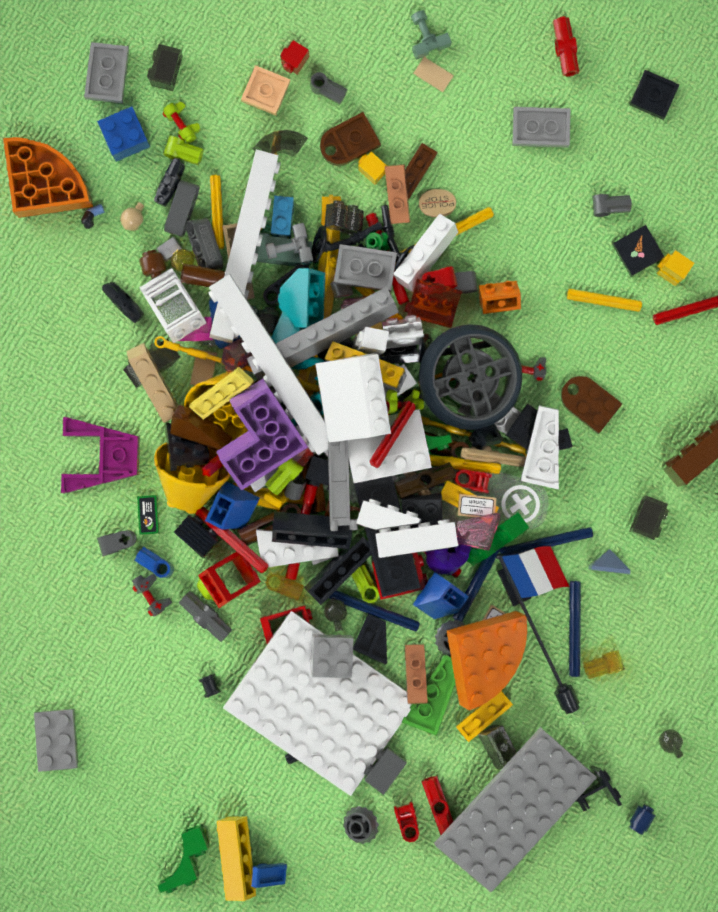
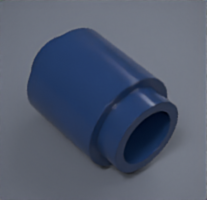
[629,804,656,835]

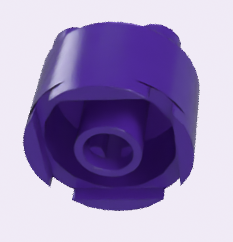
[425,533,471,575]

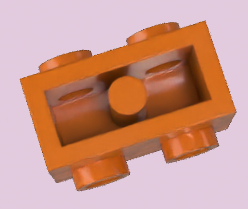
[479,281,521,314]

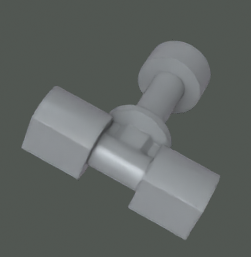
[265,223,313,265]

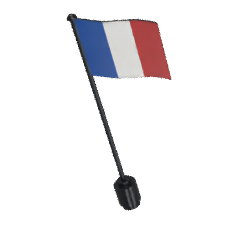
[496,546,580,714]

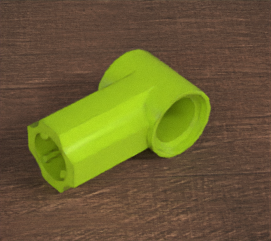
[163,136,204,165]
[265,458,304,495]
[351,564,379,603]

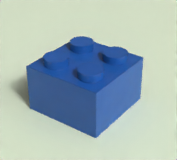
[97,107,150,162]

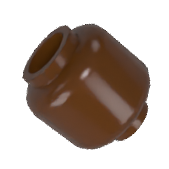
[139,250,167,280]

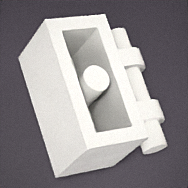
[382,315,424,349]

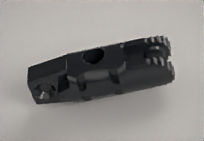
[154,158,185,207]
[102,282,144,323]

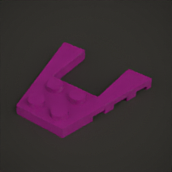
[61,417,140,494]

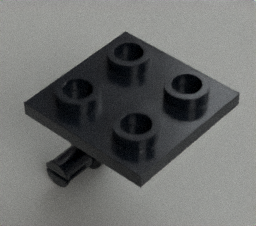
[575,765,622,812]

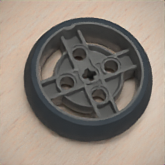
[419,324,522,430]

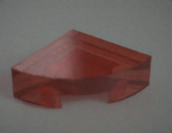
[297,448,315,467]

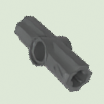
[179,591,233,642]

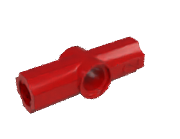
[553,16,579,77]
[421,775,454,836]

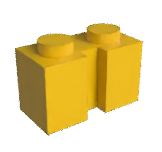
[656,250,695,286]

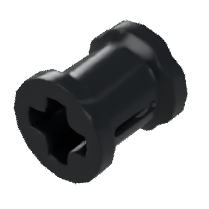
[199,673,221,698]

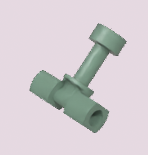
[411,10,452,60]

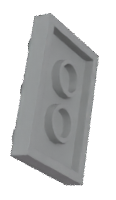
[84,42,129,104]
[512,107,570,148]
[334,244,397,292]
[34,709,78,772]

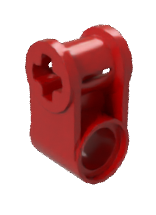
[420,266,458,293]
[453,469,492,494]
[393,802,419,842]

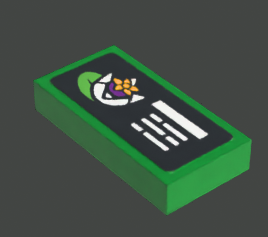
[137,495,159,535]

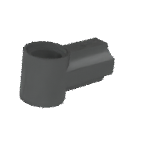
[310,72,348,105]
[593,194,632,217]
[284,471,306,500]

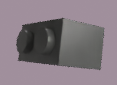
[364,746,407,795]

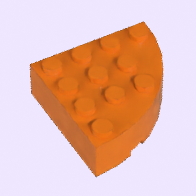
[3,137,93,218]
[447,611,527,711]

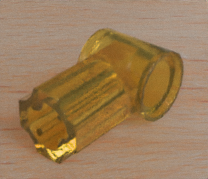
[266,573,304,601]
[583,650,625,679]

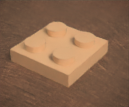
[241,65,291,116]

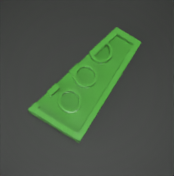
[402,655,456,736]

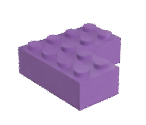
[217,379,308,490]

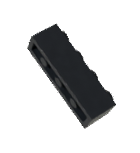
[271,511,352,549]
[304,533,372,605]

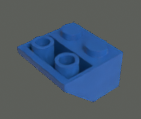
[205,481,260,530]
[413,573,469,619]

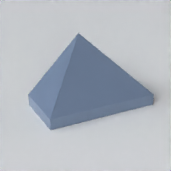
[588,549,631,574]

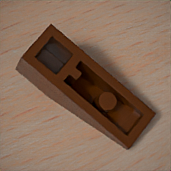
[170,405,232,450]

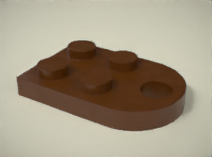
[320,112,381,166]
[561,376,622,434]

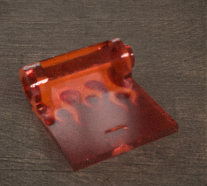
[404,279,462,328]

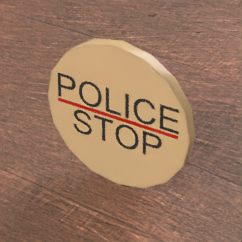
[419,189,456,217]

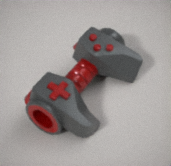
[517,353,547,381]
[132,574,172,617]

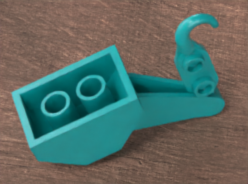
[271,268,325,380]

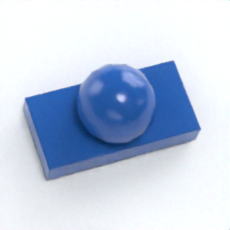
[251,863,287,888]

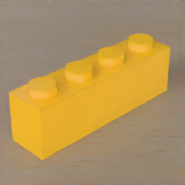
[217,816,256,901]

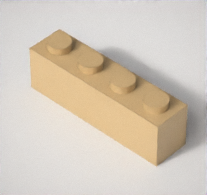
[126,343,178,423]

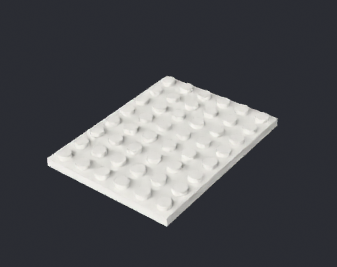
[223,611,412,796]

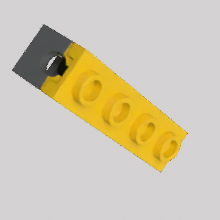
[325,341,407,393]

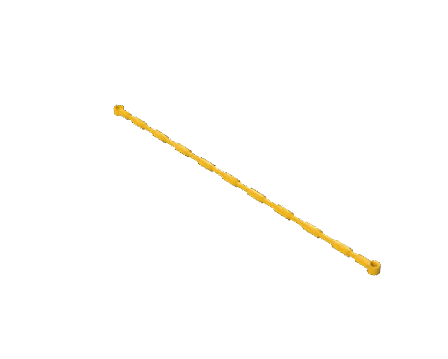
[154,336,527,457]

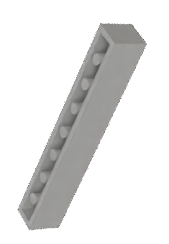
[247,287,399,381]

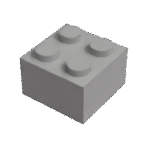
[311,634,354,678]

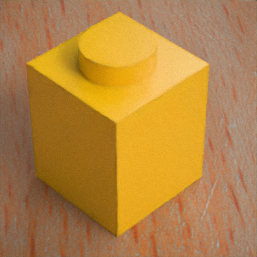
[358,152,387,185]

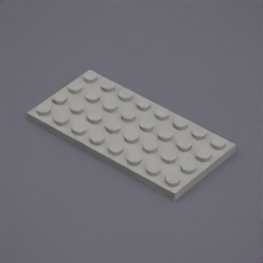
[434,727,597,892]

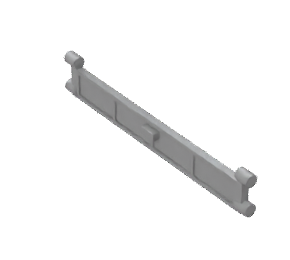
[328,440,358,531]

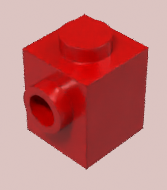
[280,40,310,75]

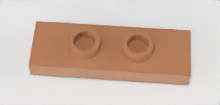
[385,164,410,224]
[405,644,428,704]

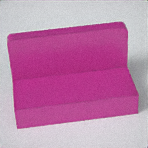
[178,317,213,341]

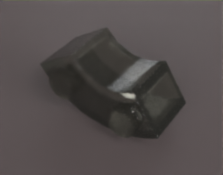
[252,130,308,157]
[123,339,180,388]

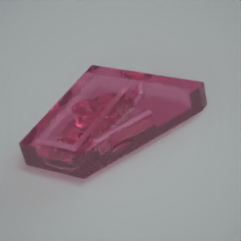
[455,513,500,550]

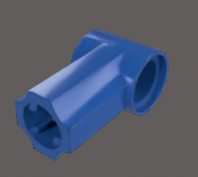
[134,547,174,578]

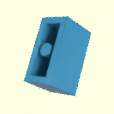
[271,196,294,239]

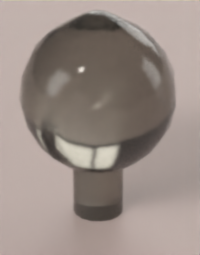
[324,598,347,632]
[659,729,683,758]

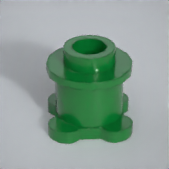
[365,232,389,251]

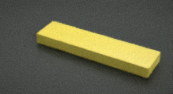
[189,367,254,420]

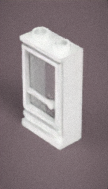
[139,268,206,343]

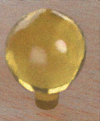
[171,249,195,272]

